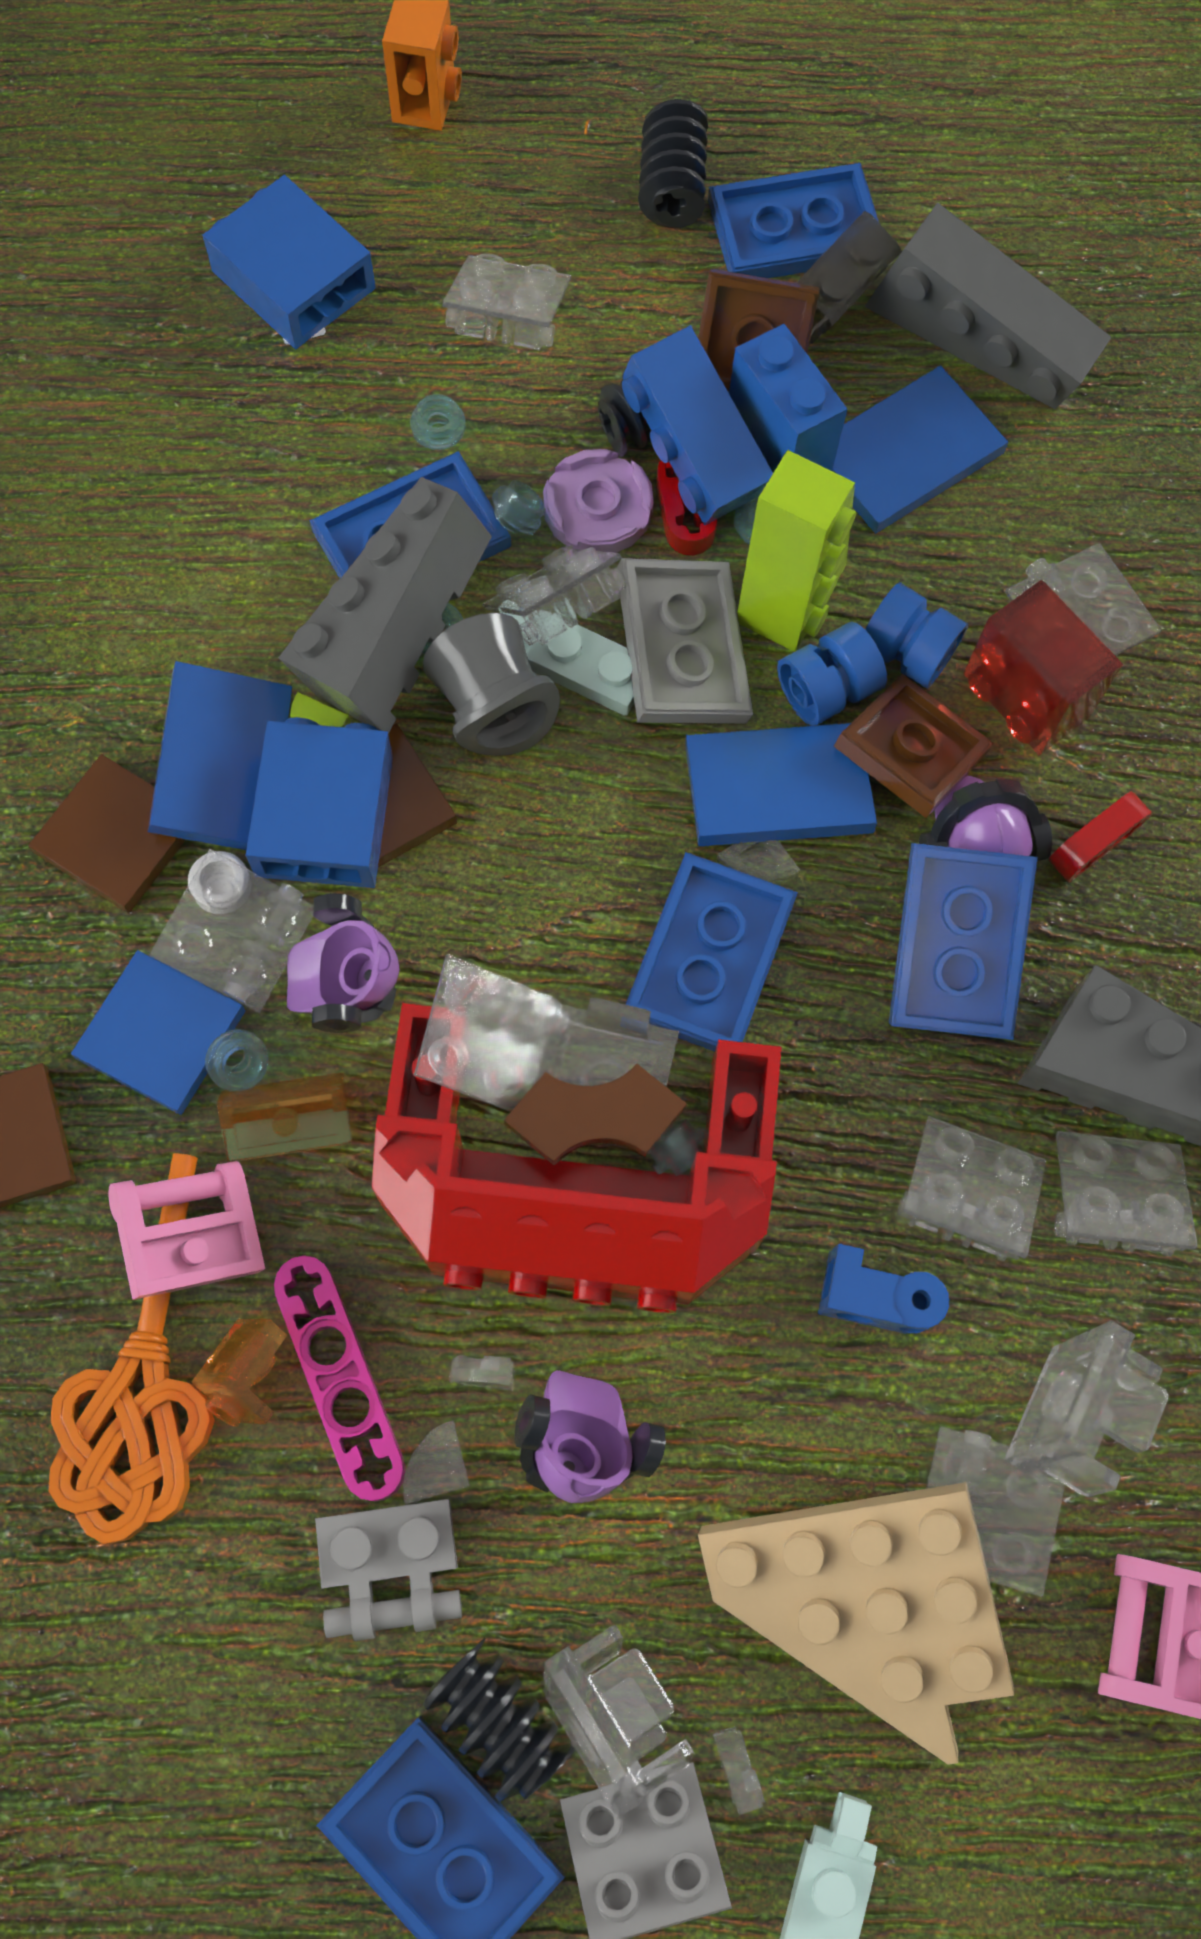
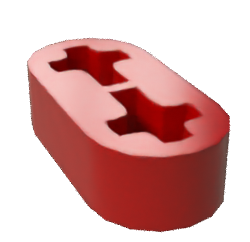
[656,460,717,556]
[1048,791,1153,882]

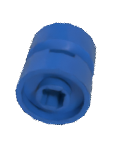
[865,582,968,689]
[777,621,887,726]

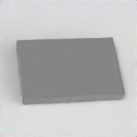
[616,558,753,724]

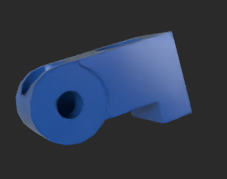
[818,1244,949,1334]

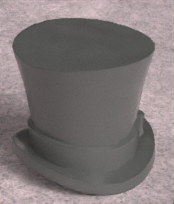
[423,613,560,756]

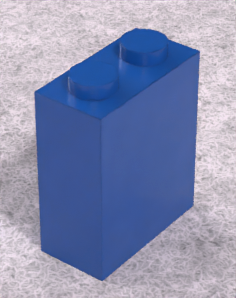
[202,174,376,350]
[729,324,847,473]
[245,717,393,888]

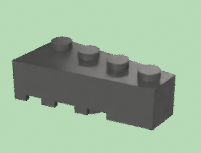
[864,202,1111,409]
[278,477,492,734]
[1017,965,1201,1146]

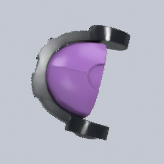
[919,776,1053,861]
[287,893,400,1033]
[514,1370,666,1503]

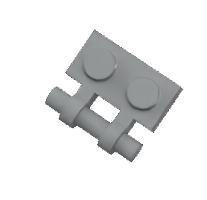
[315,1499,462,1641]

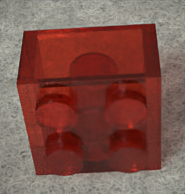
[963,579,1123,756]

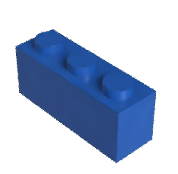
[622,325,773,525]

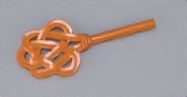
[48,1153,215,1544]

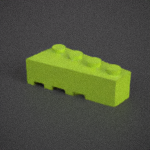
[737,450,856,652]

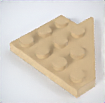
[698,1482,1014,1765]

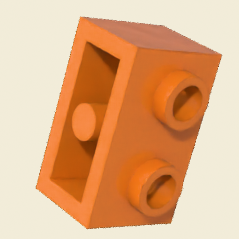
[382,0,462,131]

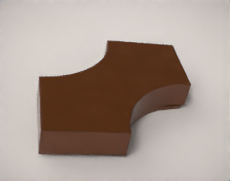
[504,1063,687,1165]

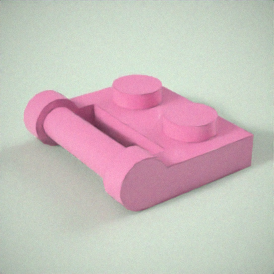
[108,1161,265,1300]
[1098,1554,1201,1719]

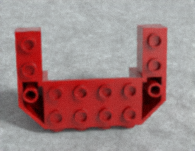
[372,1003,782,1313]

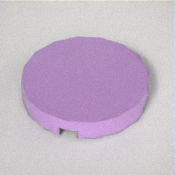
[543,449,654,555]

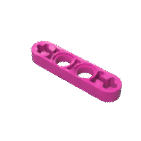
[274,1256,406,1502]

